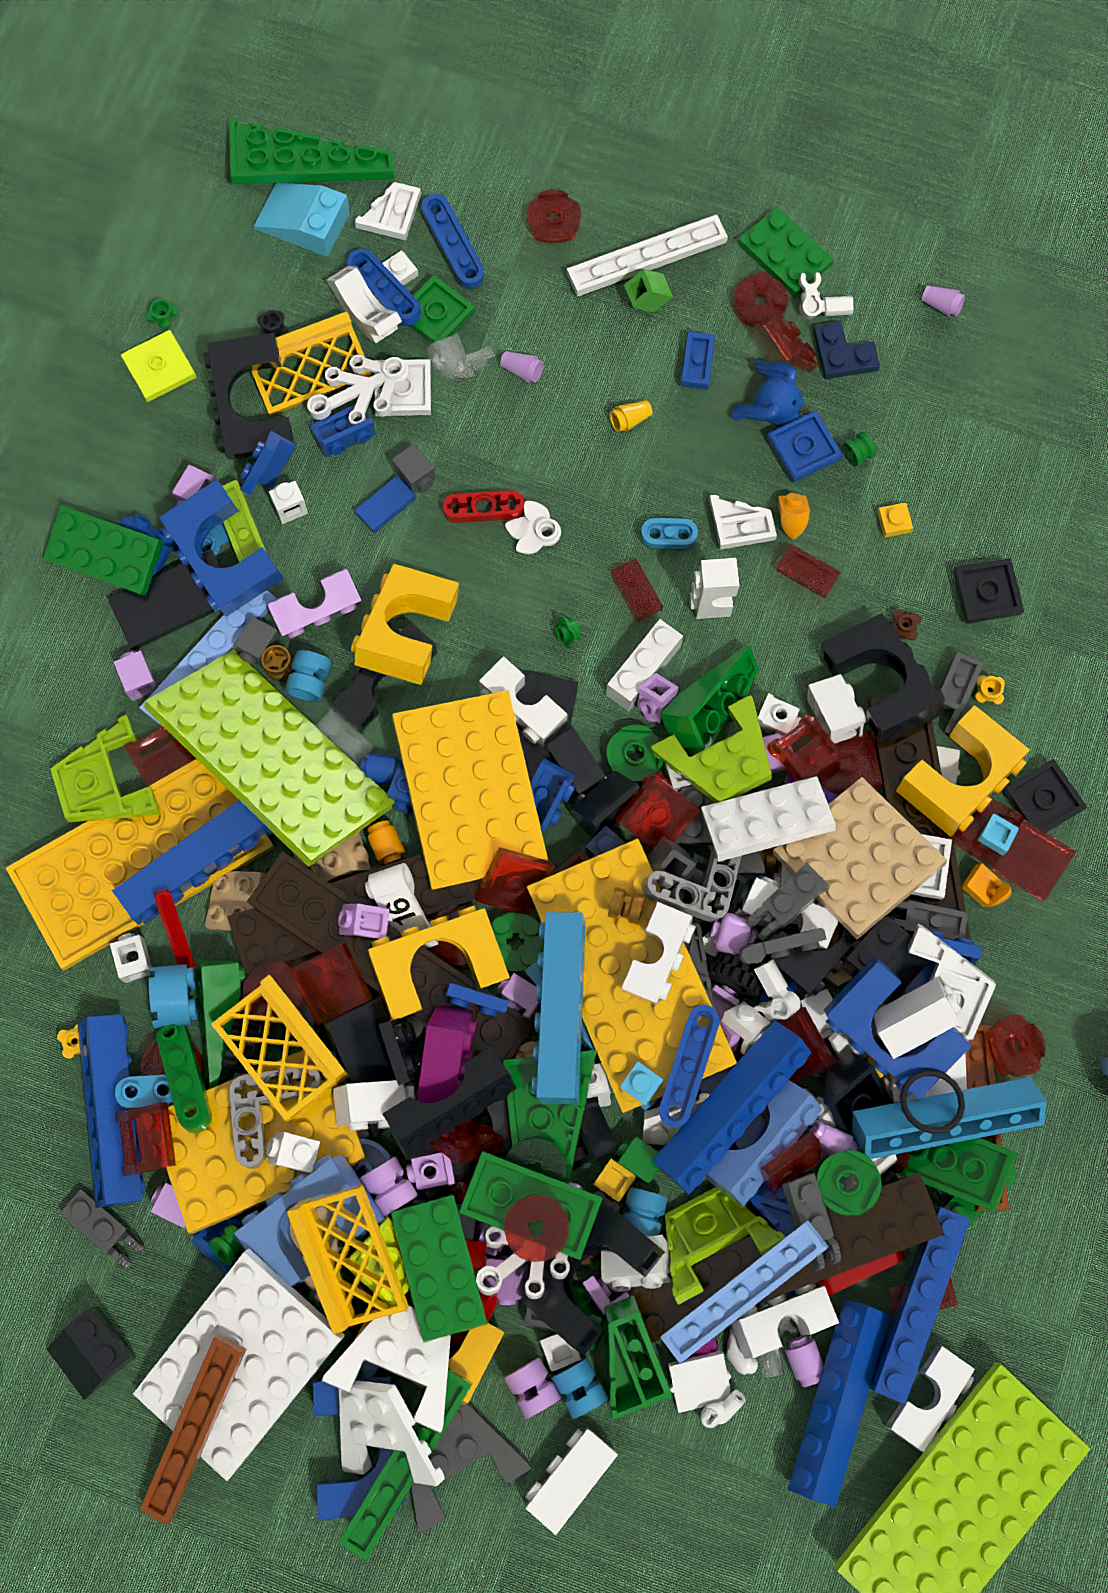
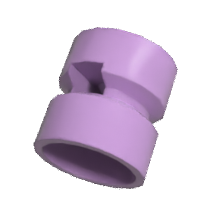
[360,1156,418,1216]
[504,1357,561,1419]

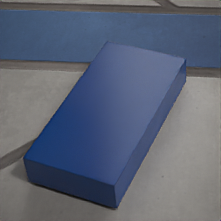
[354,476,416,534]

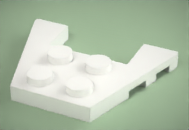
[874,924,996,1040]
[322,1306,451,1433]
[339,1380,445,1486]

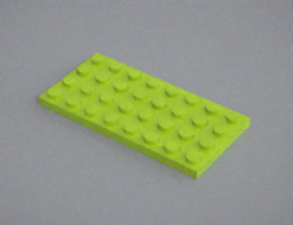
[144,649,395,867]
[833,1361,1091,1593]

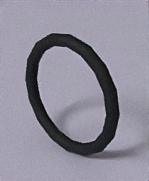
[900,1070,965,1134]

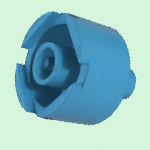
[149,964,198,1029]

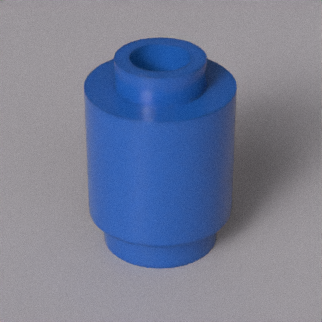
[360,752,404,785]

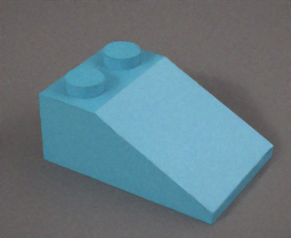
[253,183,350,257]

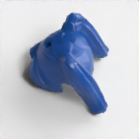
[731,359,804,427]

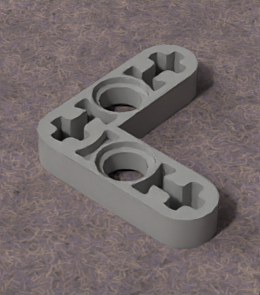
[642,848,742,922]
[229,1068,322,1169]

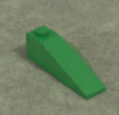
[661,645,759,755]
[193,959,245,1089]

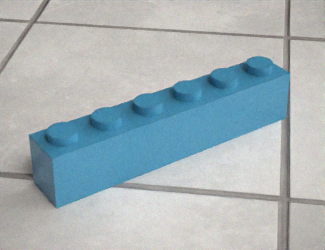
[532,912,586,1105]
[852,1077,1047,1159]

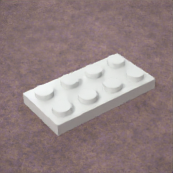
[701,776,836,862]

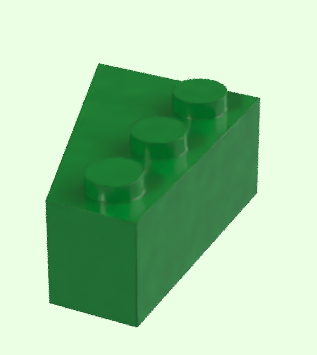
[604,1295,672,1420]

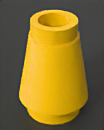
[609,400,653,433]

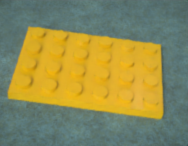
[392,690,549,890]
[149,1044,367,1234]

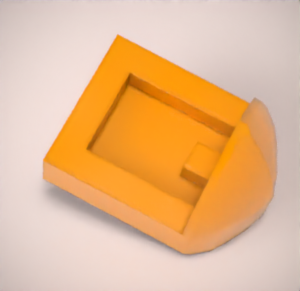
[777,493,810,540]
[961,863,1011,908]

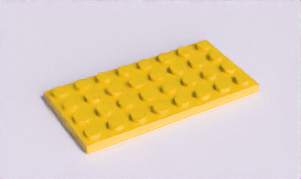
[6,759,275,971]
[527,839,737,1113]

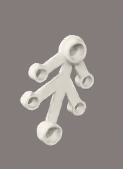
[307,354,409,426]
[476,1226,570,1299]

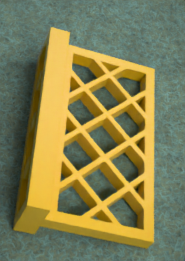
[251,311,373,416]
[211,974,349,1122]
[287,1184,409,1334]

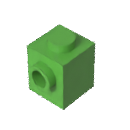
[624,269,673,313]

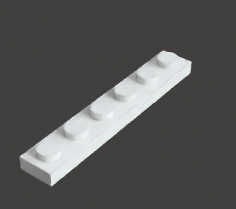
[567,214,728,297]

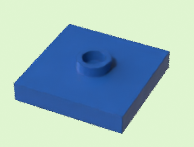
[766,410,843,483]

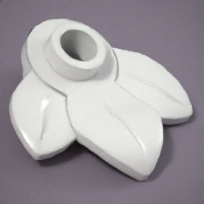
[505,501,561,554]

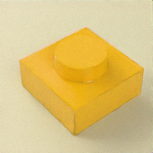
[877,503,913,538]
[593,1159,636,1203]

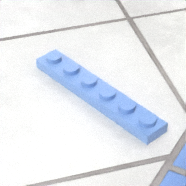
[139,590,277,728]
[660,1220,829,1363]

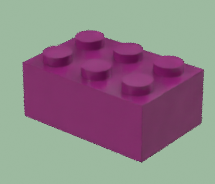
[417,1004,477,1103]

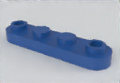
[422,194,484,289]
[347,248,422,326]
[659,1005,720,1128]

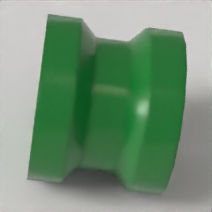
[842,431,877,467]
[209,1224,245,1266]

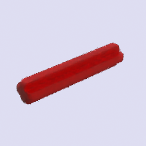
[154,889,194,968]

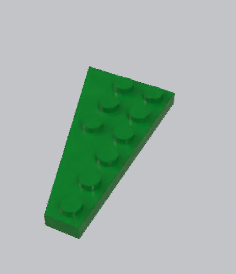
[229,117,395,184]
[503,1049,597,1249]

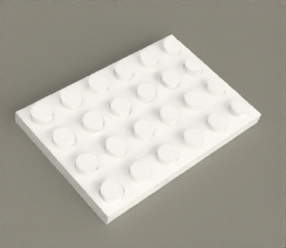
[133,1249,345,1481]

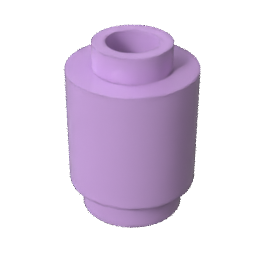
[785,1335,824,1387]

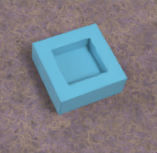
[977,813,1019,856]
[620,1062,664,1106]

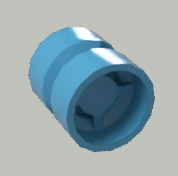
[284,650,332,702]
[622,1187,668,1237]
[551,1357,609,1419]

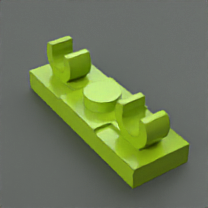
[223,480,268,562]

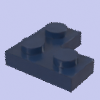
[813,321,880,380]

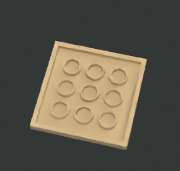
[773,777,947,939]

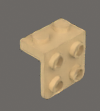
[293,831,371,882]
[205,871,266,931]

